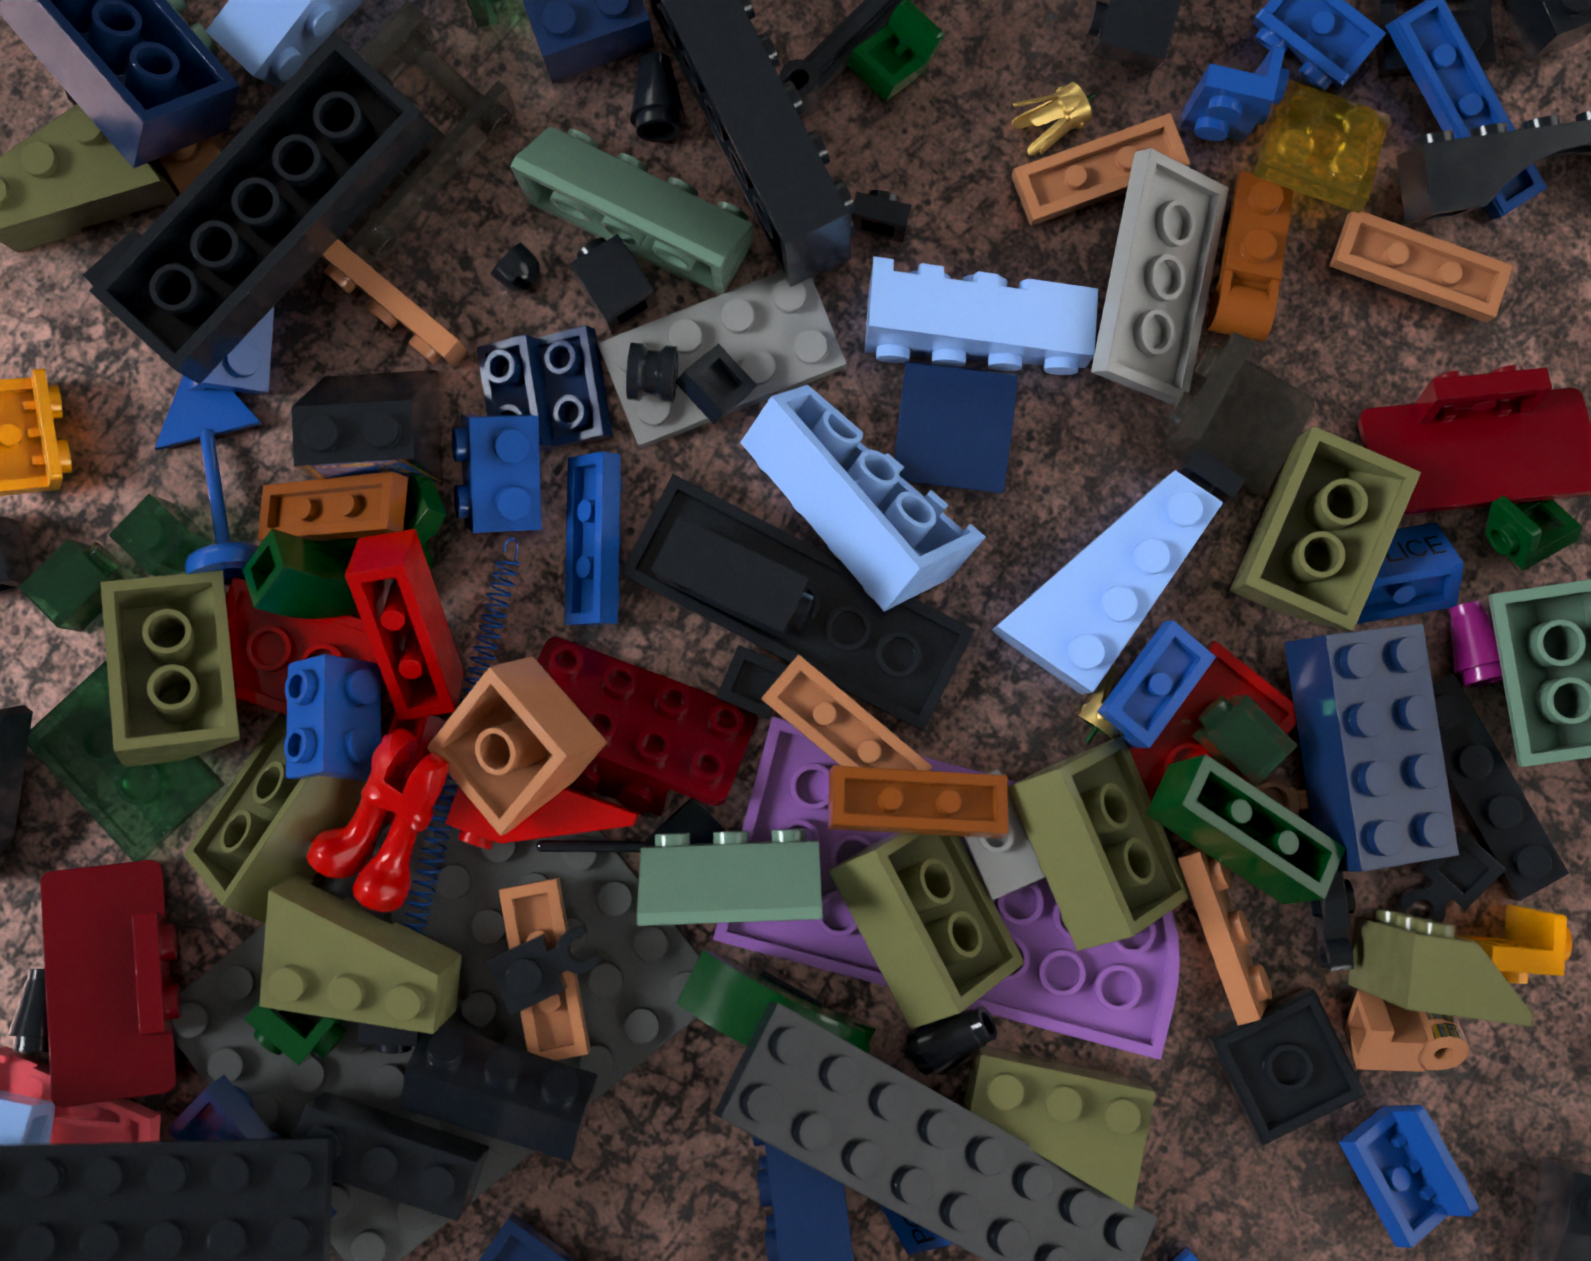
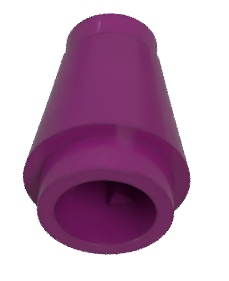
[1449,601,1503,688]

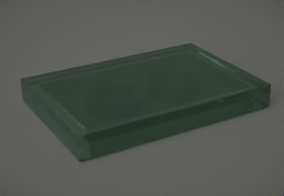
[28,661,225,862]

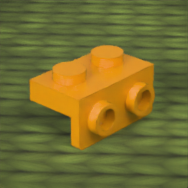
[0,368,72,496]
[1455,904,1572,984]

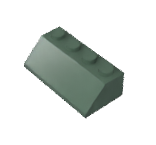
[510,126,754,295]

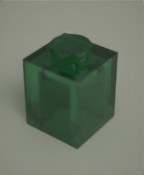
[109,493,213,576]
[18,539,125,632]
[1193,695,1298,787]

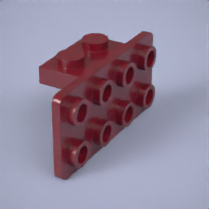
[1358,365,1591,515]
[537,637,758,816]
[40,860,182,1108]

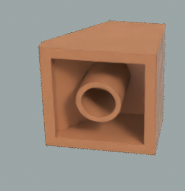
[426,656,607,836]

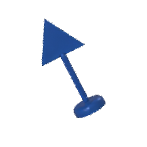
[154,375,263,585]

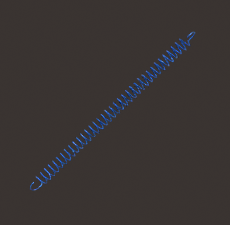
[401,537,520,936]

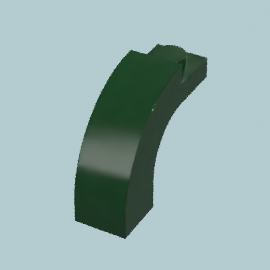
[242,472,447,619]
[676,950,876,1054]

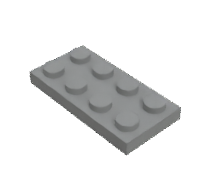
[1091,148,1229,404]
[598,271,847,450]

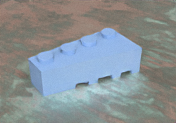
[205,0,365,87]
[864,256,1098,375]
[740,385,986,611]
[990,470,1223,695]

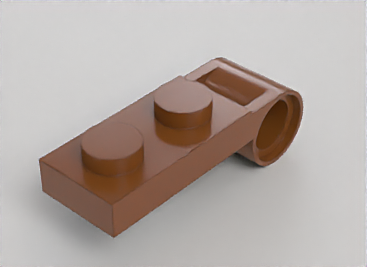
[1206,170,1295,342]

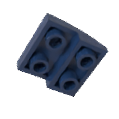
[476,325,613,452]
[893,361,1018,493]

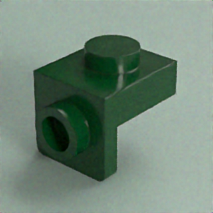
[846,0,944,102]
[1484,496,1583,571]
[244,1001,347,1066]

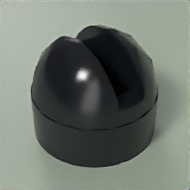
[491,242,540,293]

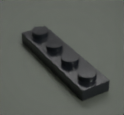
[1432,673,1569,901]

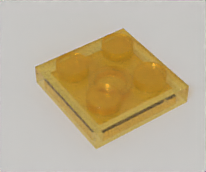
[1253,79,1390,213]

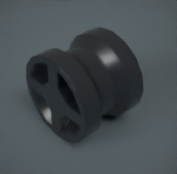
[626,342,679,404]

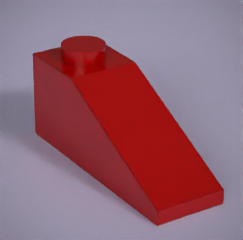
[445,786,642,850]

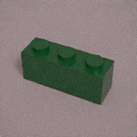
[1146,754,1346,905]

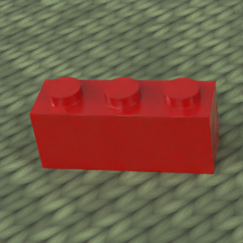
[345,529,465,721]

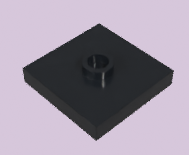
[1206,986,1366,1146]

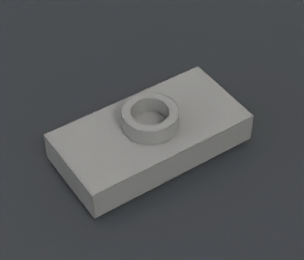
[963,769,1045,900]

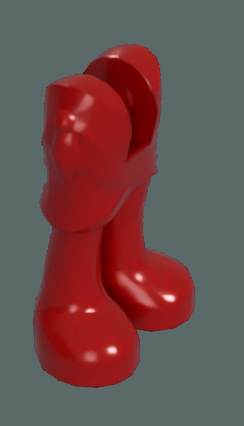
[307,728,450,912]

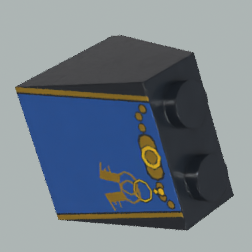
[291,370,443,482]

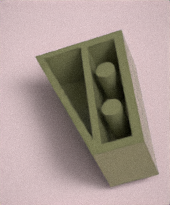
[0,104,180,253]
[259,873,462,1034]
[963,1045,1156,1210]

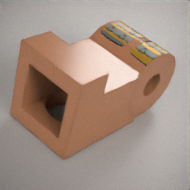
[1344,990,1470,1072]

